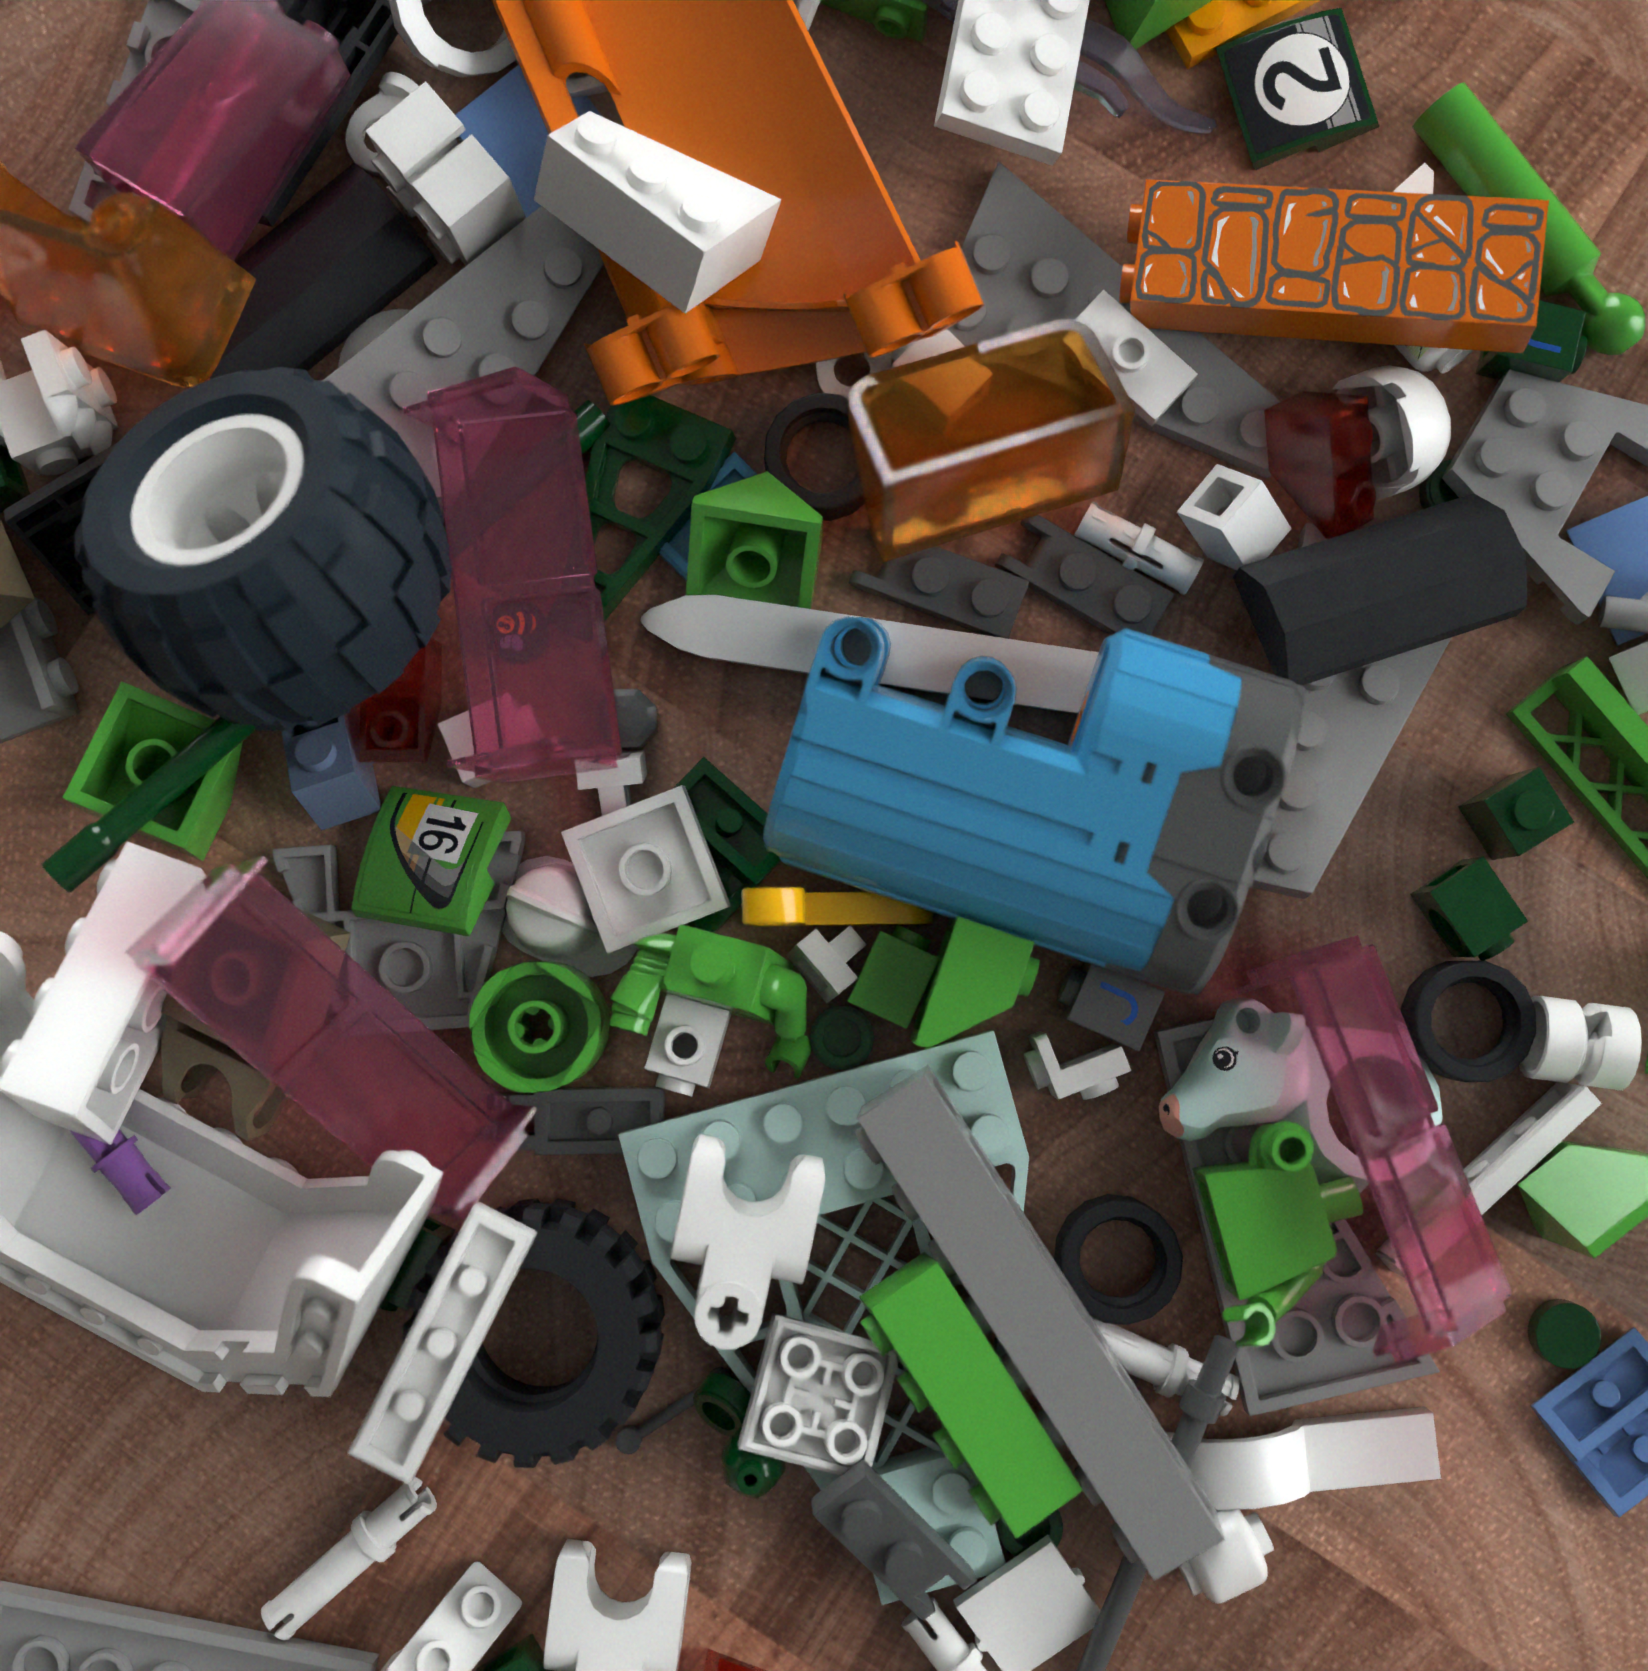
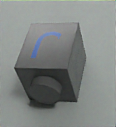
[1056,962,1165,1051]

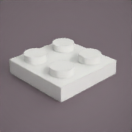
[561,785,731,954]

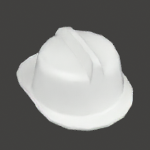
[502,856,638,977]

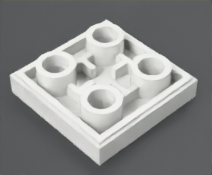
[737,1313,899,1476]

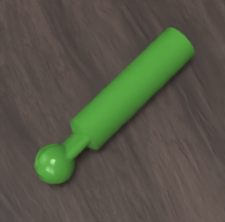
[1412,82,1646,355]

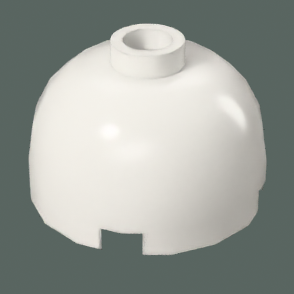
[1322,365,1451,500]

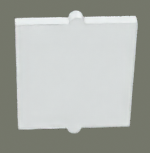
[953,1535,1101,1671]

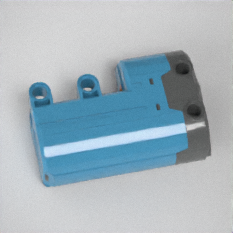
[763,617,1305,995]

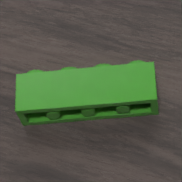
[859,1252,1083,1539]

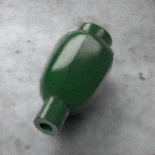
[721,1434,785,1499]

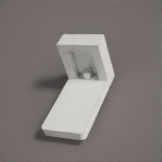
[380,1562,522,1671]

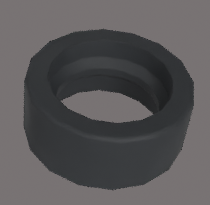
[764,393,883,521]
[1400,961,1536,1082]
[1054,1194,1183,1325]

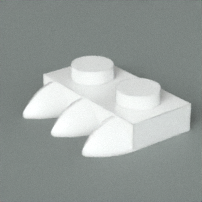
[21,330,118,455]

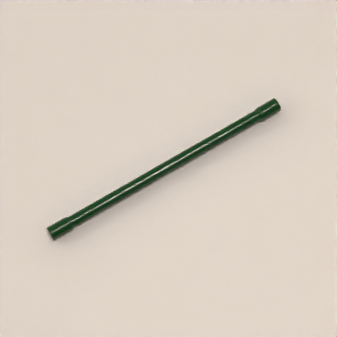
[42,400,611,893]

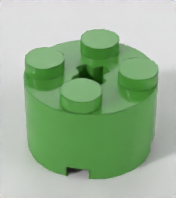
[469,961,610,1093]

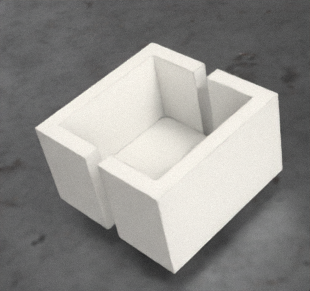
[366,81,526,265]

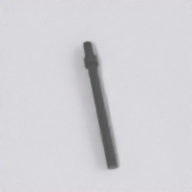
[1076,1335,1239,1671]

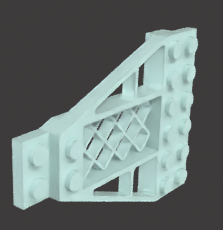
[618,1030,1029,1605]

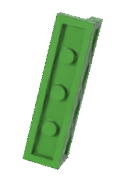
[1506,656,1648,879]

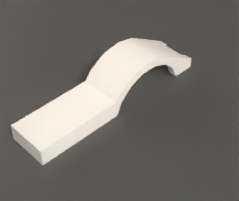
[1166,1407,1441,1510]

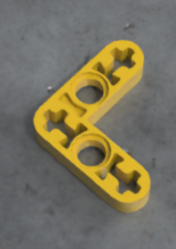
[742,888,934,926]

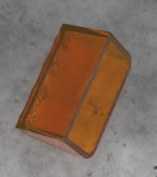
[848,319,1135,562]

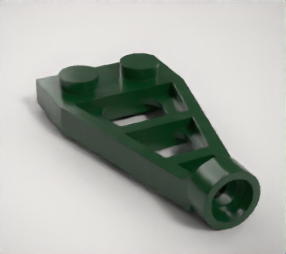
[546,395,737,644]

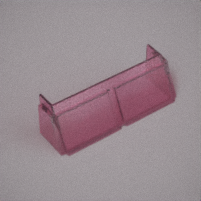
[403,366,622,782]
[125,857,538,1219]
[1235,935,1512,1362]

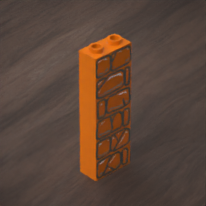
[1119,179,1549,353]

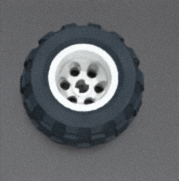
[75,367,452,731]

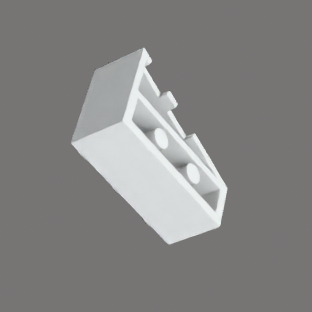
[534,111,782,314]

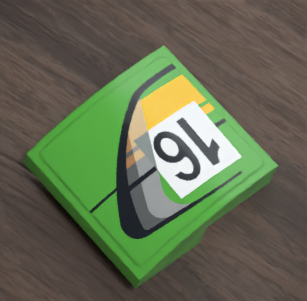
[351,786,512,937]

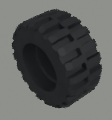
[402,1198,665,1468]

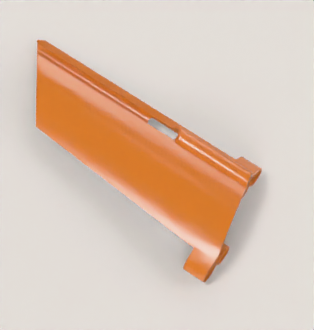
[492,0,984,406]

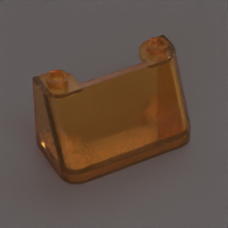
[0,160,256,388]

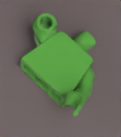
[609,925,812,1079]
[1192,1121,1363,1348]

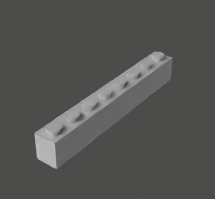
[855,1065,1225,1581]

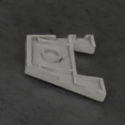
[1442,369,1648,625]
[272,831,526,1037]

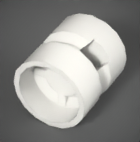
[1519,996,1642,1091]

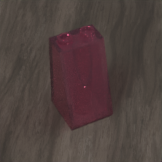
[75,0,350,266]

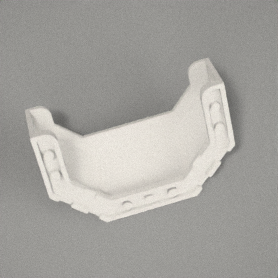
[0,931,443,1397]

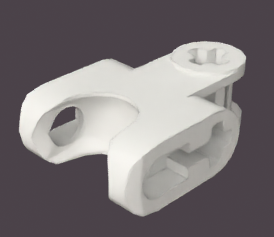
[670,1134,825,1349]
[544,1539,692,1671]

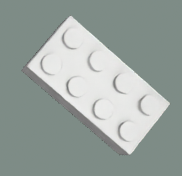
[0,842,214,1145]

